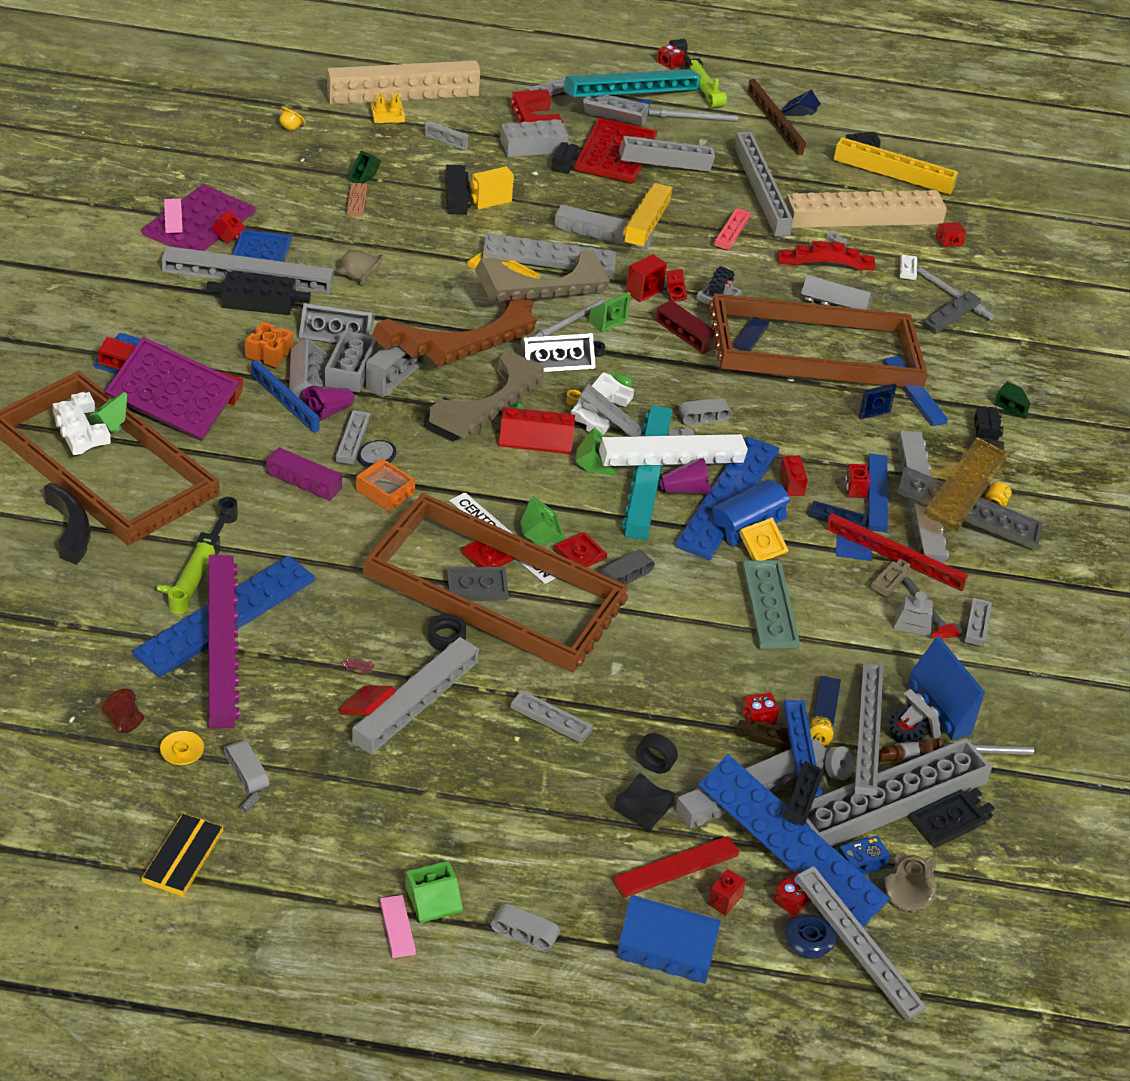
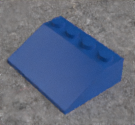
[908,637,985,740]
[617,895,721,984]

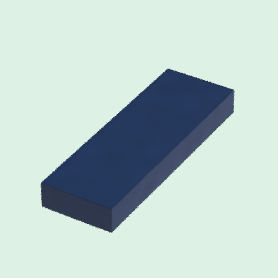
[733,317,769,352]
[809,501,868,527]
[814,675,841,726]

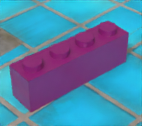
[266,447,343,501]

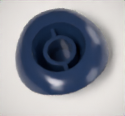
[785,914,837,959]

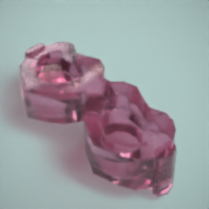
[343,658,375,673]

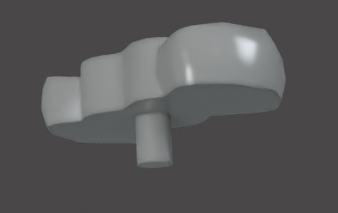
[826,231,848,246]
[668,427,694,436]

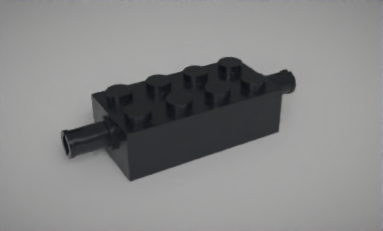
[206,271,311,316]

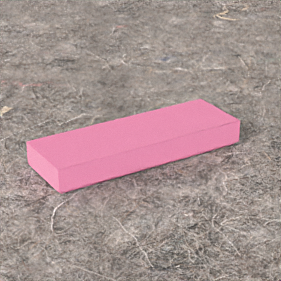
[164,199,182,233]
[380,895,416,958]

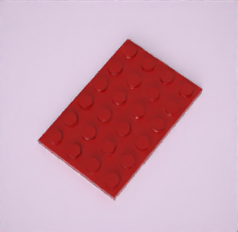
[574,117,658,183]

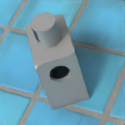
[894,592,933,636]

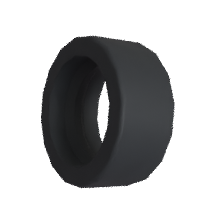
[428,614,467,651]
[635,733,678,774]

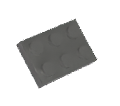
[447,567,509,600]

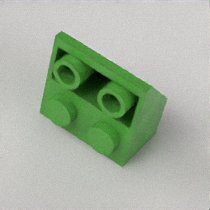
[405,861,463,923]

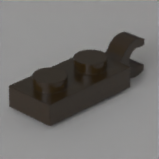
[735,720,790,751]

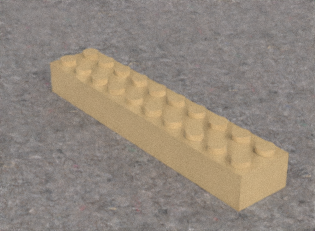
[327,60,480,104]
[785,190,947,228]

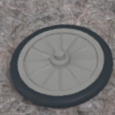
[358,440,397,467]

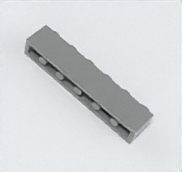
[619,136,715,172]
[554,205,654,250]

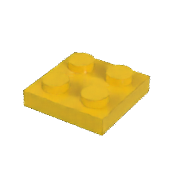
[739,517,789,560]

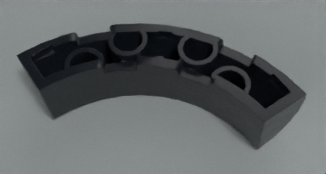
[44,483,91,565]

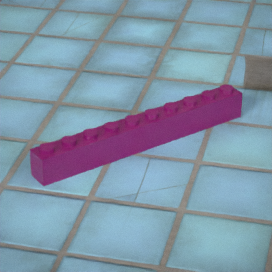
[208,555,239,728]

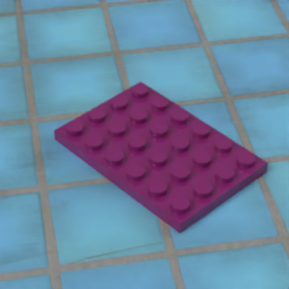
[141,184,255,251]
[105,337,239,441]

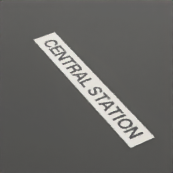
[449,493,558,584]

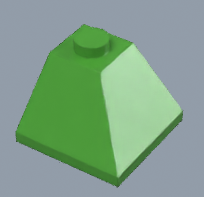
[589,292,631,332]
[87,392,127,434]
[576,427,617,475]
[520,496,565,544]

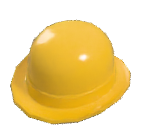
[279,106,306,131]

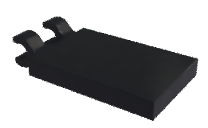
[909,788,995,849]

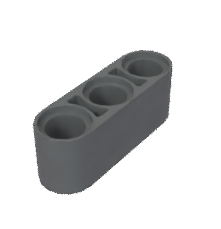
[600,550,655,585]

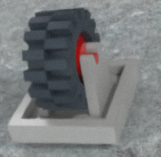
[697,266,742,304]
[889,689,941,742]

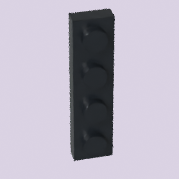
[783,760,824,826]

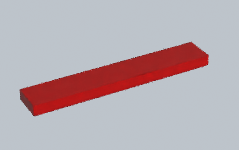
[613,836,739,898]

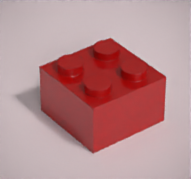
[626,254,667,302]

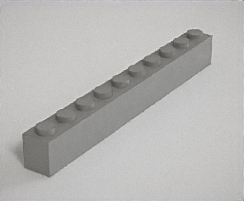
[734,132,793,237]
[162,246,334,294]
[897,431,949,564]

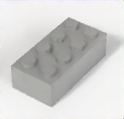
[500,119,569,157]
[325,331,378,393]
[365,345,425,397]

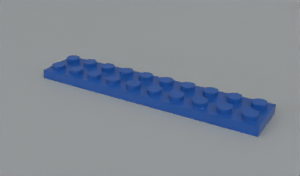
[676,436,780,560]
[133,556,315,678]
[698,754,890,928]

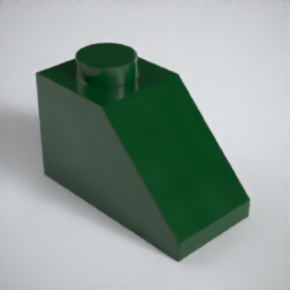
[348,150,381,184]
[994,381,1031,419]

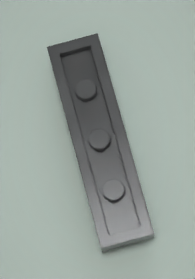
[923,291,981,334]

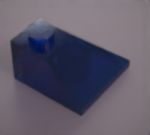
[780,89,821,116]
[858,384,897,420]

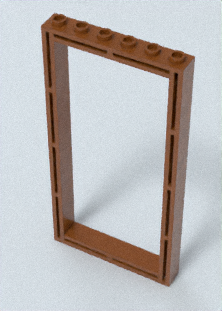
[709,293,928,387]
[0,371,220,546]
[363,493,628,673]

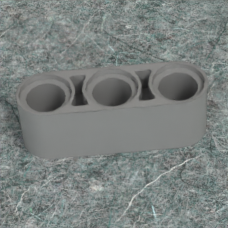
[678,398,732,425]
[224,739,269,794]
[491,904,560,952]

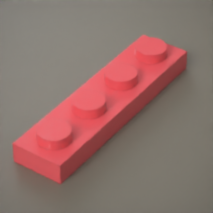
[714,208,751,250]

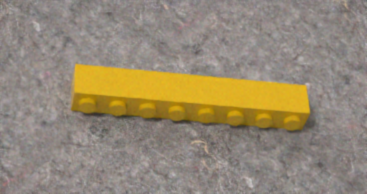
[834,137,958,195]
[623,183,673,246]

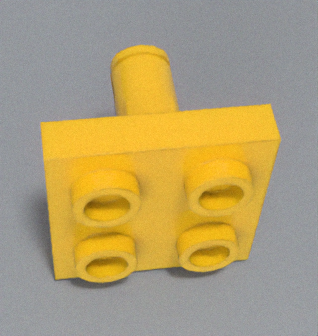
[371,93,405,124]

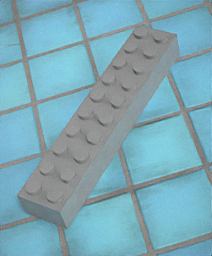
[805,738,992,846]

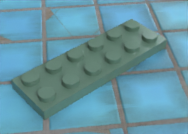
[742,560,800,649]

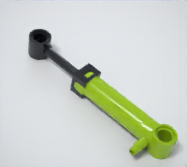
[669,39,727,108]
[157,497,238,614]

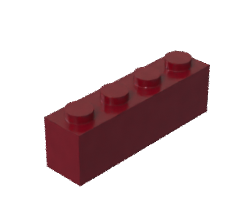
[655,300,716,354]

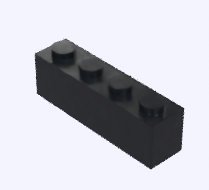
[445,165,471,215]

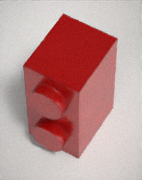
[779,455,808,496]

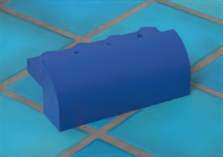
[712,479,790,546]

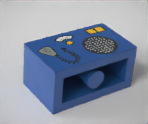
[838,835,890,875]

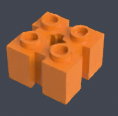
[245,321,294,368]

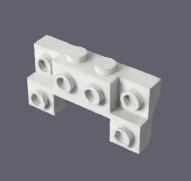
[571,372,634,435]
[53,392,110,455]

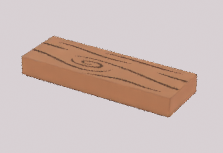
[347,183,368,216]

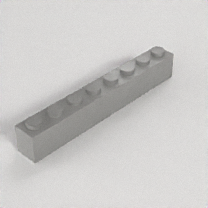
[352,637,479,755]
[676,738,828,829]

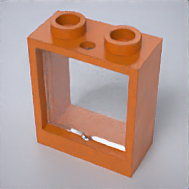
[356,458,415,511]

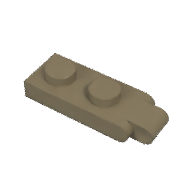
[871,559,910,597]

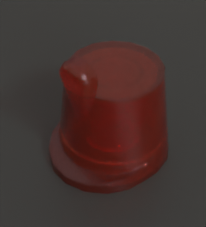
[102,688,145,733]

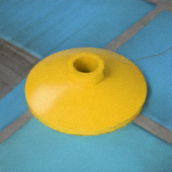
[160,731,204,765]

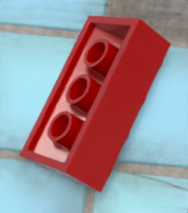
[499,407,575,454]

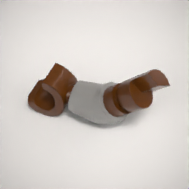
[878,738,944,763]

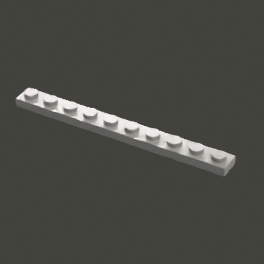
[855,663,884,796]

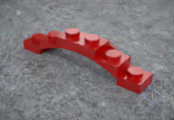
[777,241,876,271]

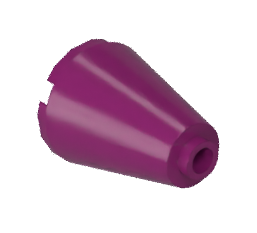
[302,386,355,422]
[659,457,711,494]

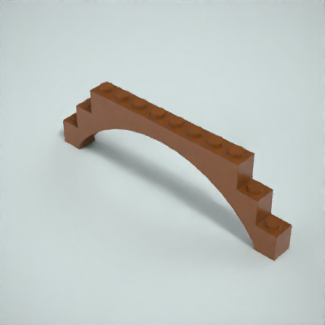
[372,299,537,367]

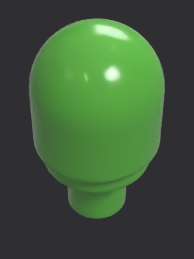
[610,372,632,388]

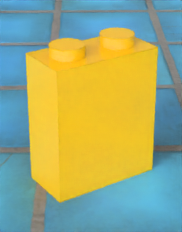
[470,166,514,209]

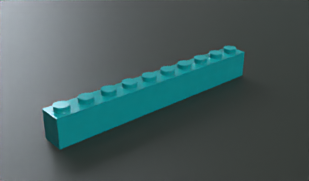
[564,69,700,97]
[622,405,672,541]

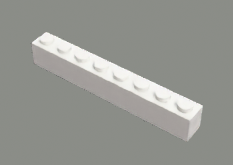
[599,434,748,466]

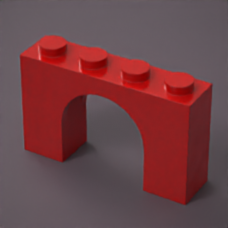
[510,89,563,124]

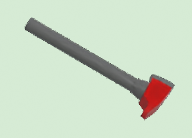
[903,577,965,638]

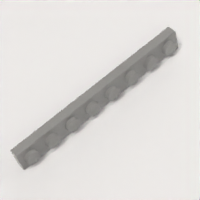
[795,866,926,1021]

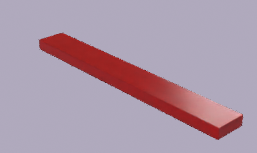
[827,513,968,591]

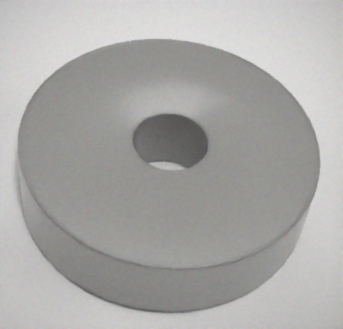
[825,746,854,780]

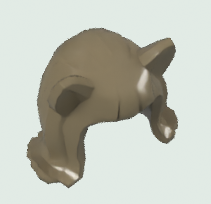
[336,250,383,286]
[884,852,937,913]

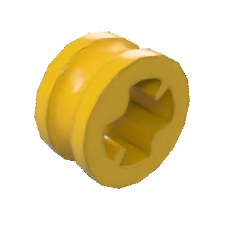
[566,390,582,406]

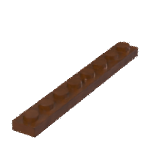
[747,79,806,155]

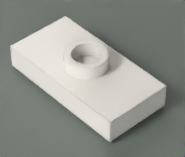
[900,255,917,280]

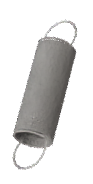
[239,790,262,814]

